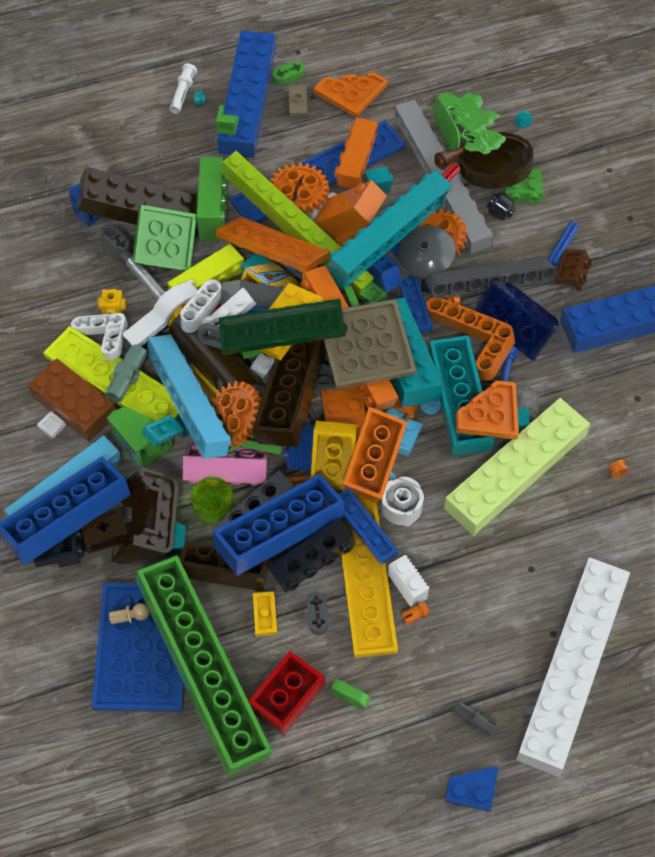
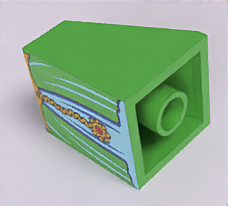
[107,406,173,469]

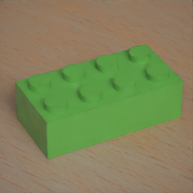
[197,157,228,241]

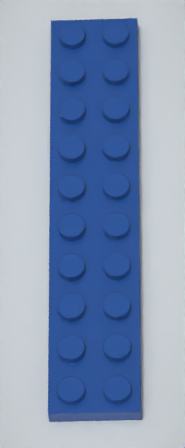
[230,120,406,223]

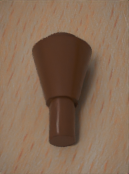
[434,146,465,170]

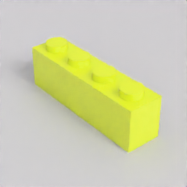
[167,244,244,290]

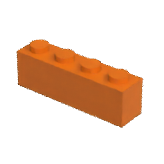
[334,118,378,188]

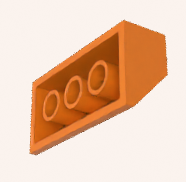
[342,407,407,503]

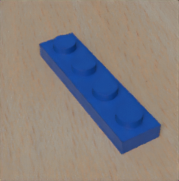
[338,489,398,565]

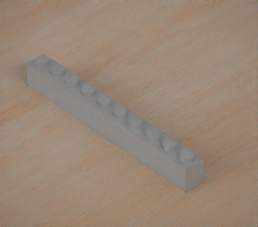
[394,99,493,254]

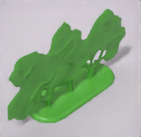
[433,93,506,155]

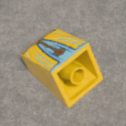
[241,262,301,287]

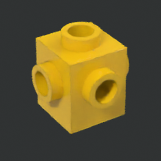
[98,289,127,314]

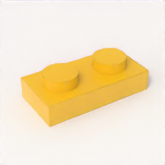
[253,592,277,637]

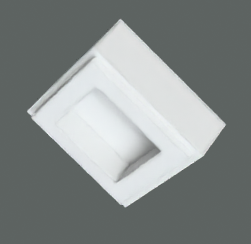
[37,411,67,439]

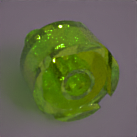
[190,477,234,526]

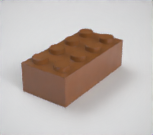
[28,358,116,442]

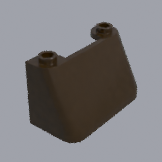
[111,467,178,565]

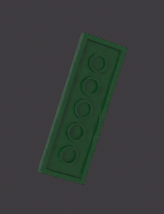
[218,299,346,355]

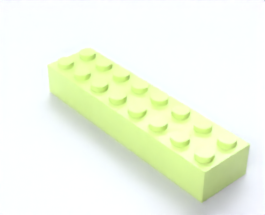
[444,398,590,536]

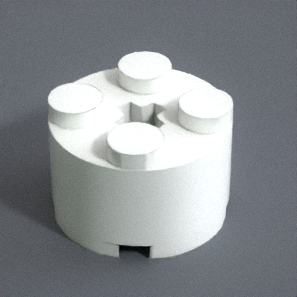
[381,477,424,526]

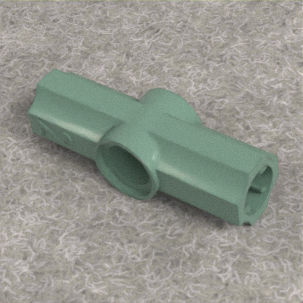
[105,344,147,403]

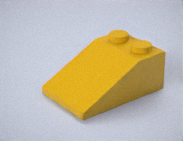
[311,421,358,491]

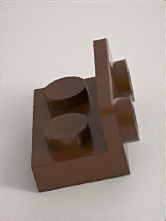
[554,250,592,291]

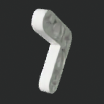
[71,313,128,360]

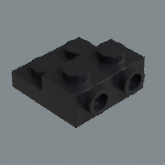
[34,528,84,568]

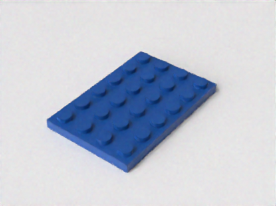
[92,583,184,712]

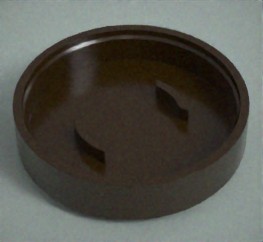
[459,132,534,188]

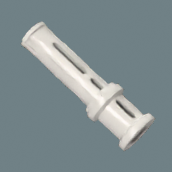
[169,63,197,114]

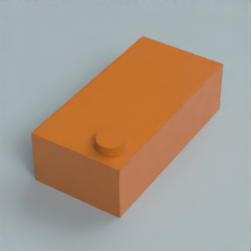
[313,180,387,238]

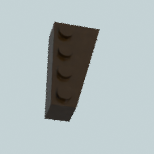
[180,545,271,592]

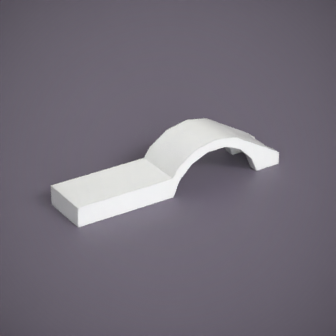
[122,280,198,346]

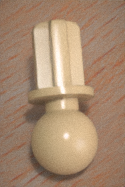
[109,603,150,624]

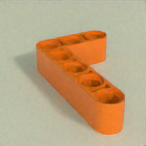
[426,297,515,381]

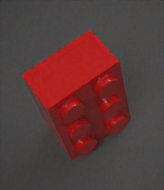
[248,651,325,737]

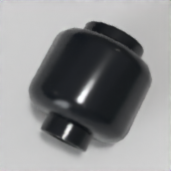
[487,193,516,221]

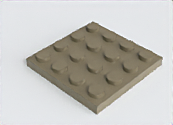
[323,299,417,390]

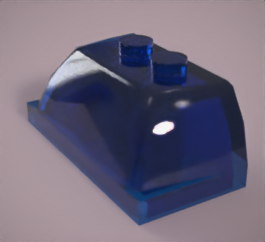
[475,281,559,361]

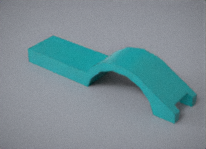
[141,415,190,447]

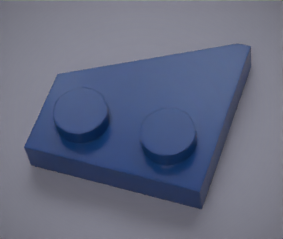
[445,766,499,812]

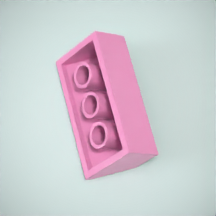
[183,444,269,486]

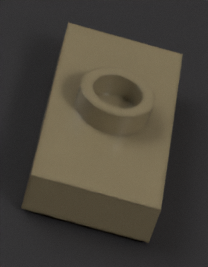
[289,85,308,117]

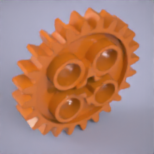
[270,162,329,214]
[414,209,468,255]
[211,381,262,448]

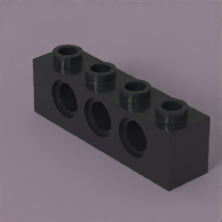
[215,470,295,528]
[268,518,356,593]

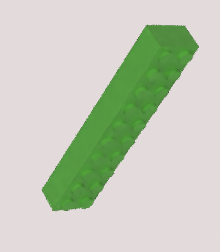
[136,555,272,777]

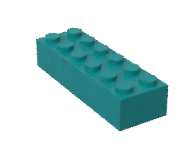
[371,297,443,408]
[428,335,495,457]

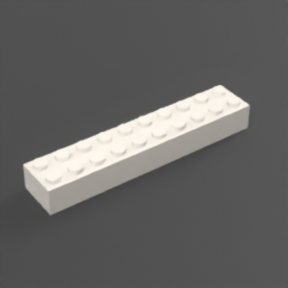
[516,557,630,777]

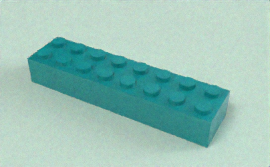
[326,170,452,292]

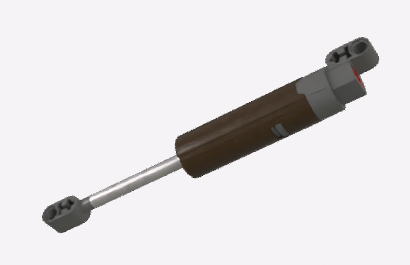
[101,224,310,425]

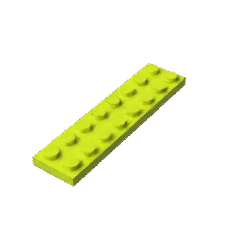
[43,326,180,421]

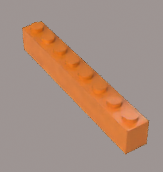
[301,265,399,411]

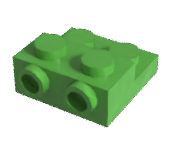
[504,169,543,203]

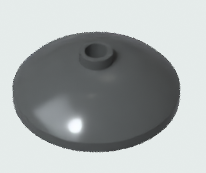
[398,226,456,280]

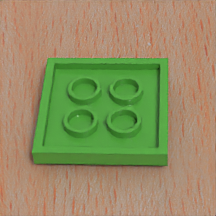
[132,205,197,271]

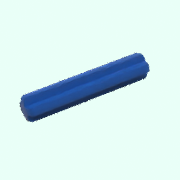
[548,221,579,267]

